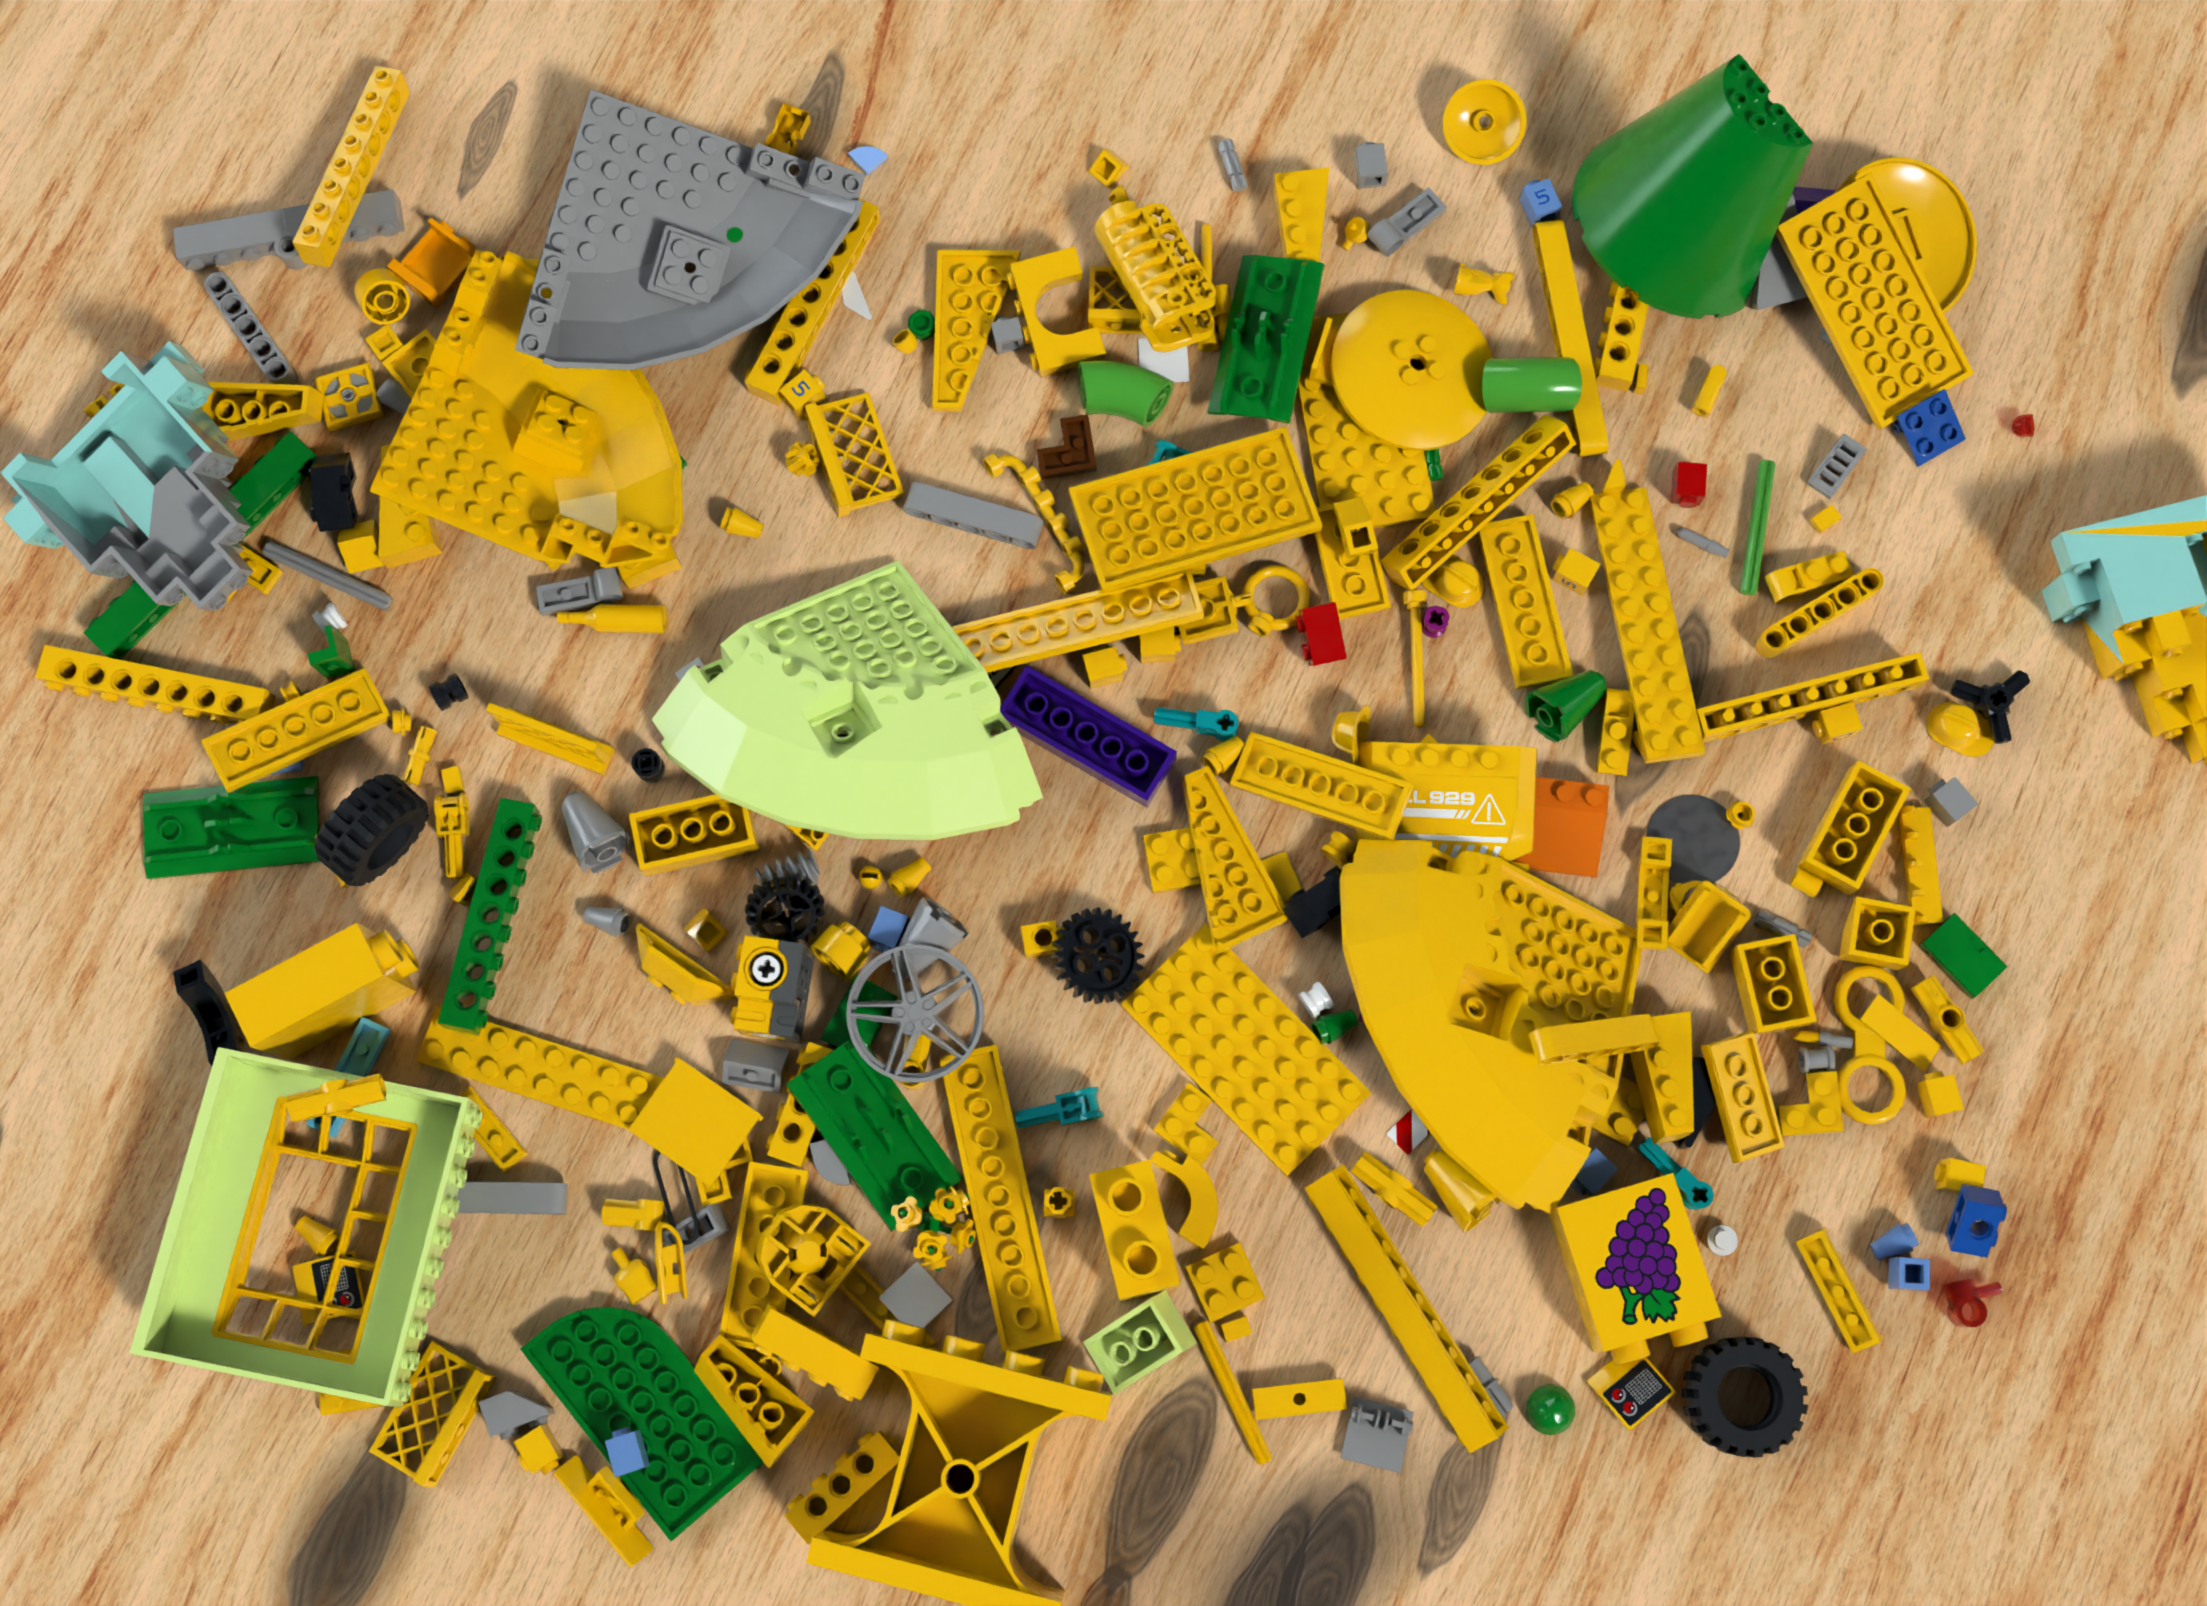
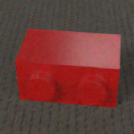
[1295,602,1347,666]

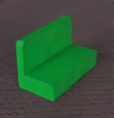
[307,625,355,679]

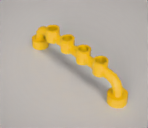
[982,453,1085,595]

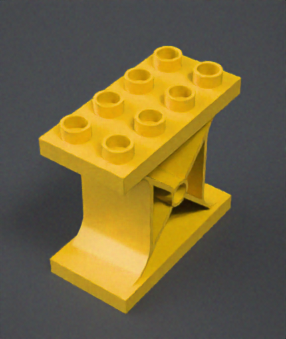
[806,1320,1113,1606]

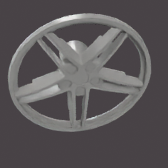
[846,944,984,1083]

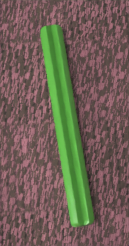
[1740,460,1775,596]

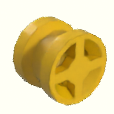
[1320,831,1357,867]

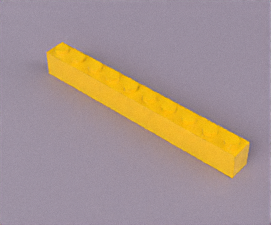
[1305,1164,1509,1453]

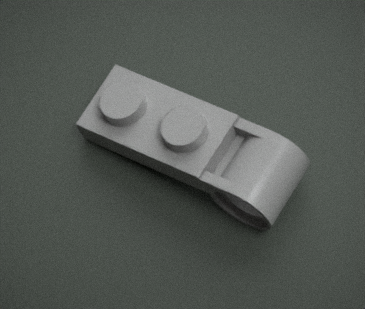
[1367,187,1447,257]
[536,568,623,616]

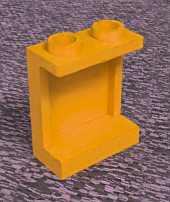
[387,218,475,309]

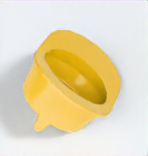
[1421,554,1484,608]
[1926,702,1994,757]
[1331,705,1371,766]

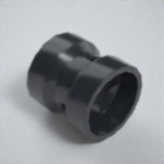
[429,673,469,711]
[631,748,666,783]

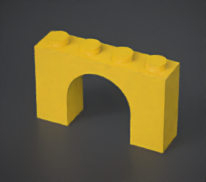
[1006,246,1106,377]

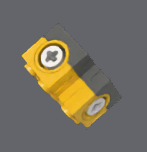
[730,935,815,1044]

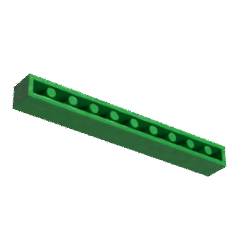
[83,431,316,660]

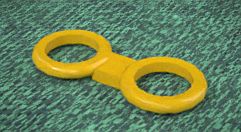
[1833,965,1906,1125]

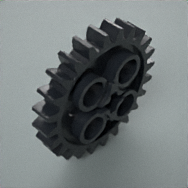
[1050,907,1145,1004]

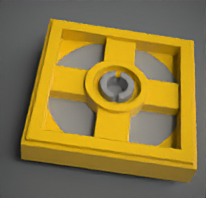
[314,362,384,432]

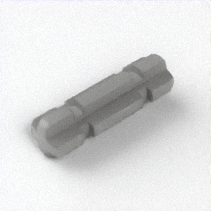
[1218,139,1247,192]
[1754,910,1812,948]

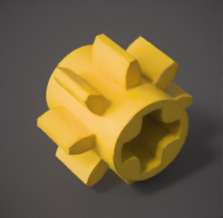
[785,441,820,477]

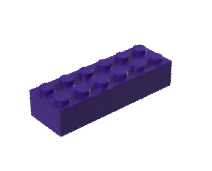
[1000,665,1177,808]

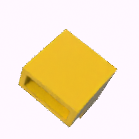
[337,519,384,574]

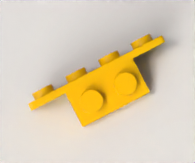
[553,1455,653,1568]

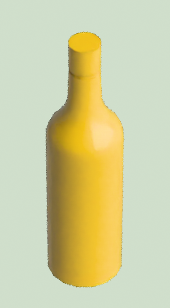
[557,604,668,634]

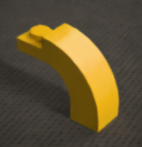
[1151,1149,1218,1250]

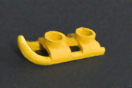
[654,1221,688,1304]

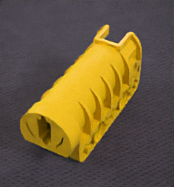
[1094,201,1217,352]

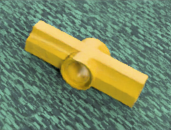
[1910,975,1985,1065]
[286,1073,387,1122]
[1350,1151,1438,1227]
[1044,1187,1075,1219]

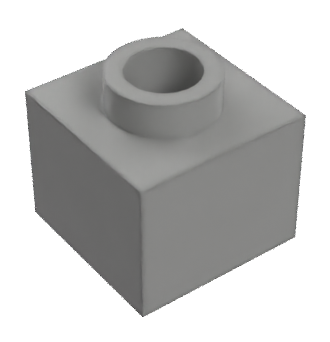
[991,317,1024,354]

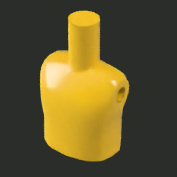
[611,1247,658,1305]

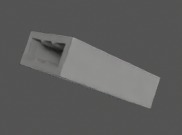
[1751,194,1808,310]

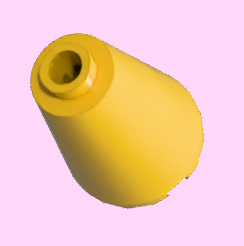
[1423,1149,1501,1233]

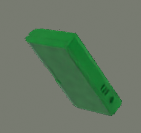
[1919,913,2008,999]
[820,974,898,1048]

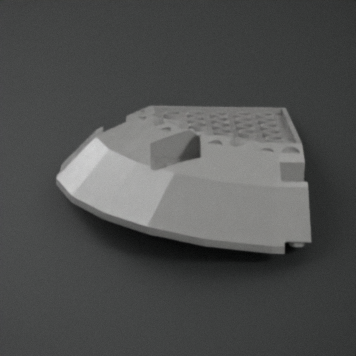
[515,90,865,370]

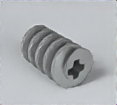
[755,848,820,901]

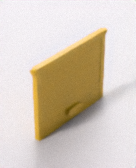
[628,1057,764,1187]

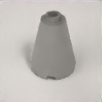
[561,792,634,873]
[890,897,969,980]

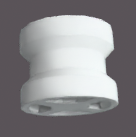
[312,602,348,636]
[1298,981,1334,1019]

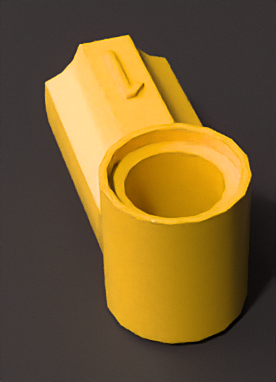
[900,1035,931,1090]
[601,1199,664,1232]

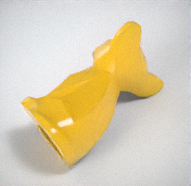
[1453,263,1515,305]

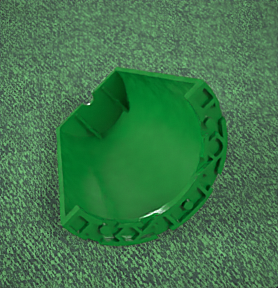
[1572,54,1813,319]

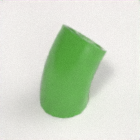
[1482,357,1582,413]
[1078,361,1174,427]

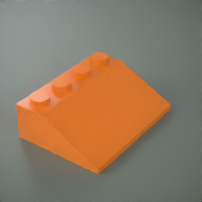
[1509,777,1610,878]

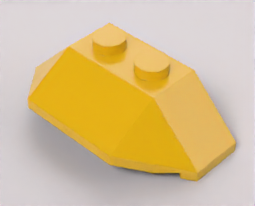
[636,923,737,1006]

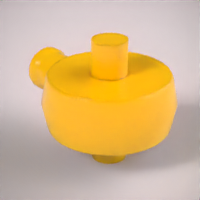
[1341,217,1371,251]

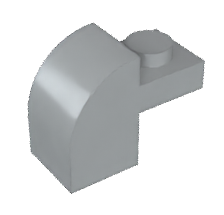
[810,1140,853,1186]

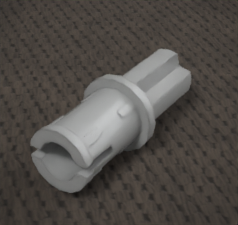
[1469,1356,1513,1415]

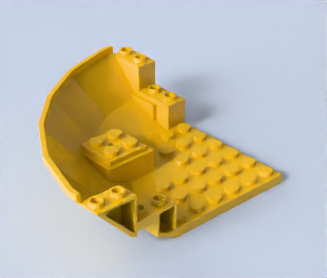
[369,249,683,568]
[1339,839,1642,1214]

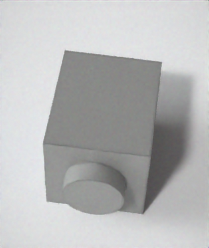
[1354,142,1388,189]
[1924,777,1978,827]

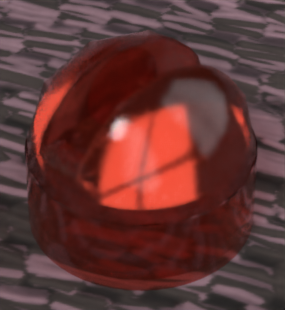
[2011,414,2034,437]

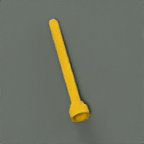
[1197,223,1219,351]
[1403,590,1427,727]

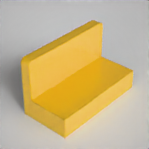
[1309,317,1339,387]

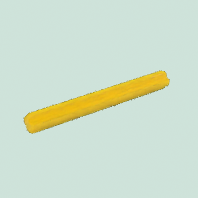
[1194,1320,1272,1465]

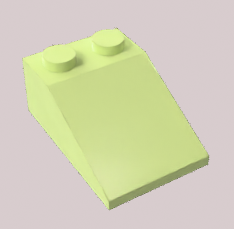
[1083,1290,1197,1395]

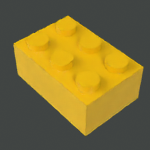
[1729,934,1817,1036]

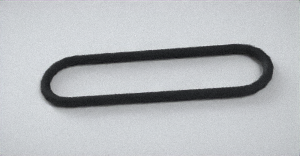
[653,1150,700,1245]

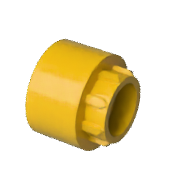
[355,268,410,325]
[810,922,870,981]

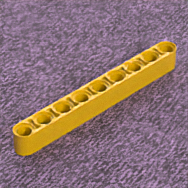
[1533,219,1609,457]

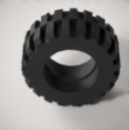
[314,774,429,886]
[1682,1337,1808,1458]

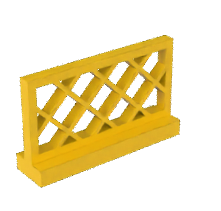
[1088,266,1201,334]
[804,392,904,517]
[486,702,615,776]
[369,1341,497,1487]

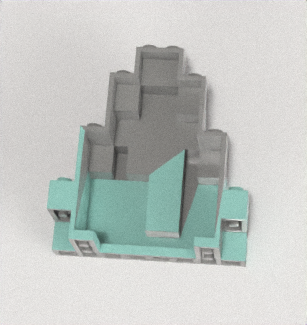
[0,341,254,611]

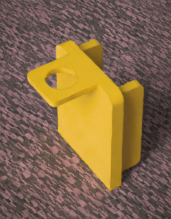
[1667,880,1751,974]

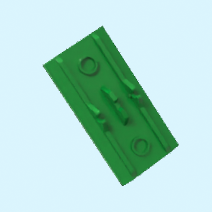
[1207,255,1325,424]
[143,776,321,879]
[786,1035,963,1232]

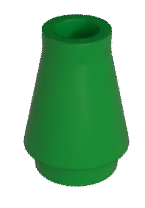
[1311,1009,1358,1044]

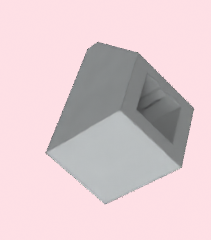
[479,1390,555,1440]

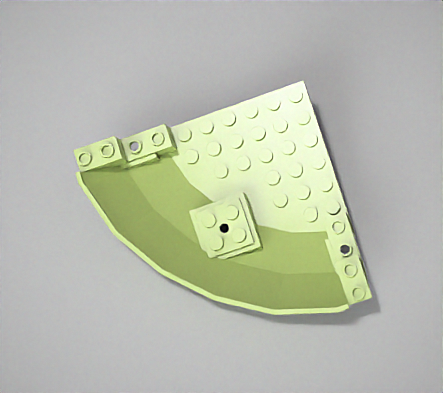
[652,560,1043,840]

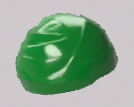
[1526,1384,1575,1435]

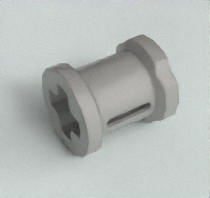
[1798,1045,1835,1074]

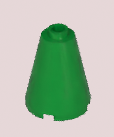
[1525,670,1606,742]

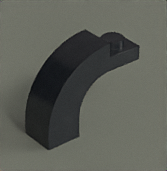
[173,959,243,1066]

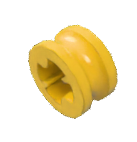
[280,680,303,702]

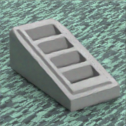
[1807,434,1867,499]
[662,1203,731,1255]

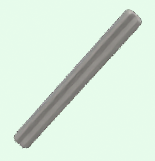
[262,541,393,610]

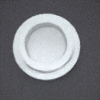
[1707,1225,1738,1256]

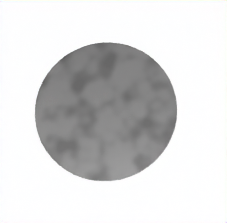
[1646,795,1740,884]

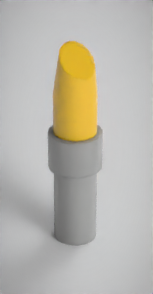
[1793,1030,1853,1049]

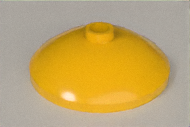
[1443,79,1527,165]

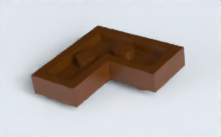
[1037,415,1097,480]

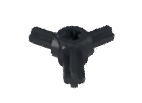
[1951,670,2030,744]

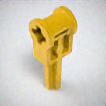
[434,793,470,879]

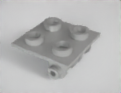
[1340,1397,1414,1473]

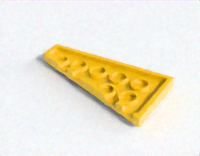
[932,250,1021,412]
[1181,765,1289,955]

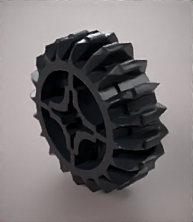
[745,870,825,943]

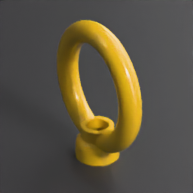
[1242,565,1310,637]

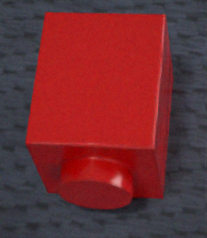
[1671,461,1707,508]

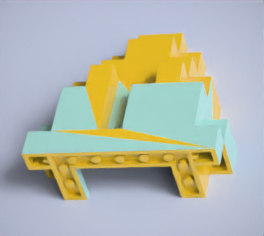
[2041,495,2207,765]

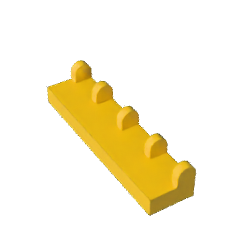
[1898,806,1943,925]
[1796,1227,1884,1354]

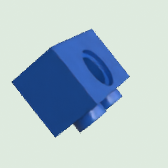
[1945,1184,2007,1258]

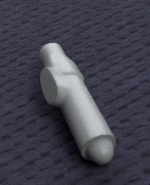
[1676,528,1730,558]

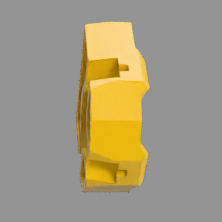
[756,1203,871,1317]

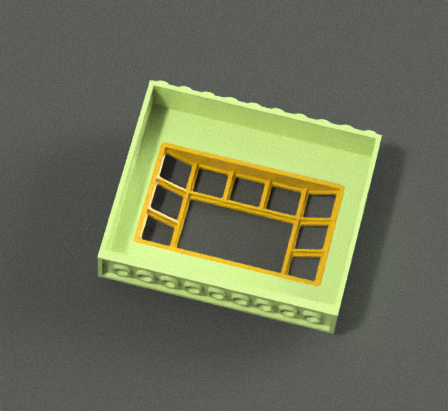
[129,1047,483,1407]

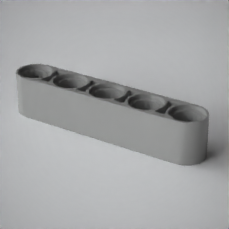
[205,272,298,385]
[903,482,1044,549]
[456,1182,568,1215]

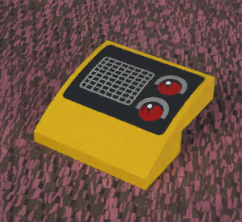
[292,1250,365,1326]
[1585,1357,1676,1431]

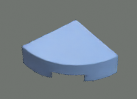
[848,146,888,176]

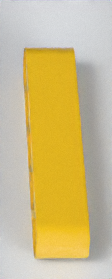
[1756,568,1884,658]
[1528,1014,1660,1065]

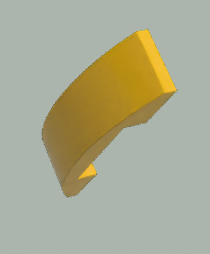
[1636,836,1672,951]

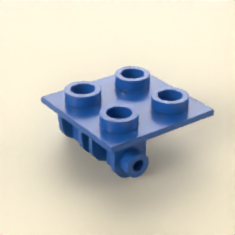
[1892,389,1966,466]

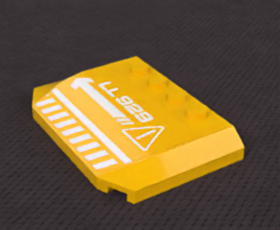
[1355,742,1537,863]

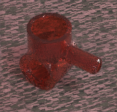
[1943,1278,2003,1327]

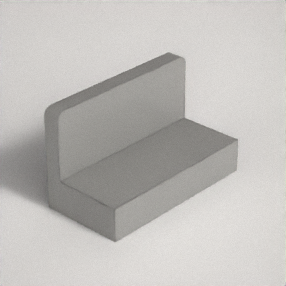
[722,1039,789,1094]

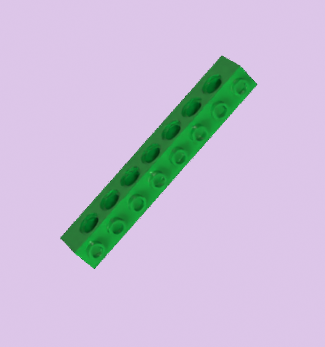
[437,798,542,1036]

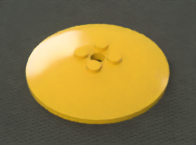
[1835,157,1977,313]
[1330,290,1493,451]

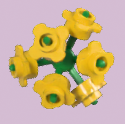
[891,1185,976,1271]

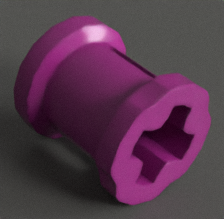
[1422,606,1450,638]

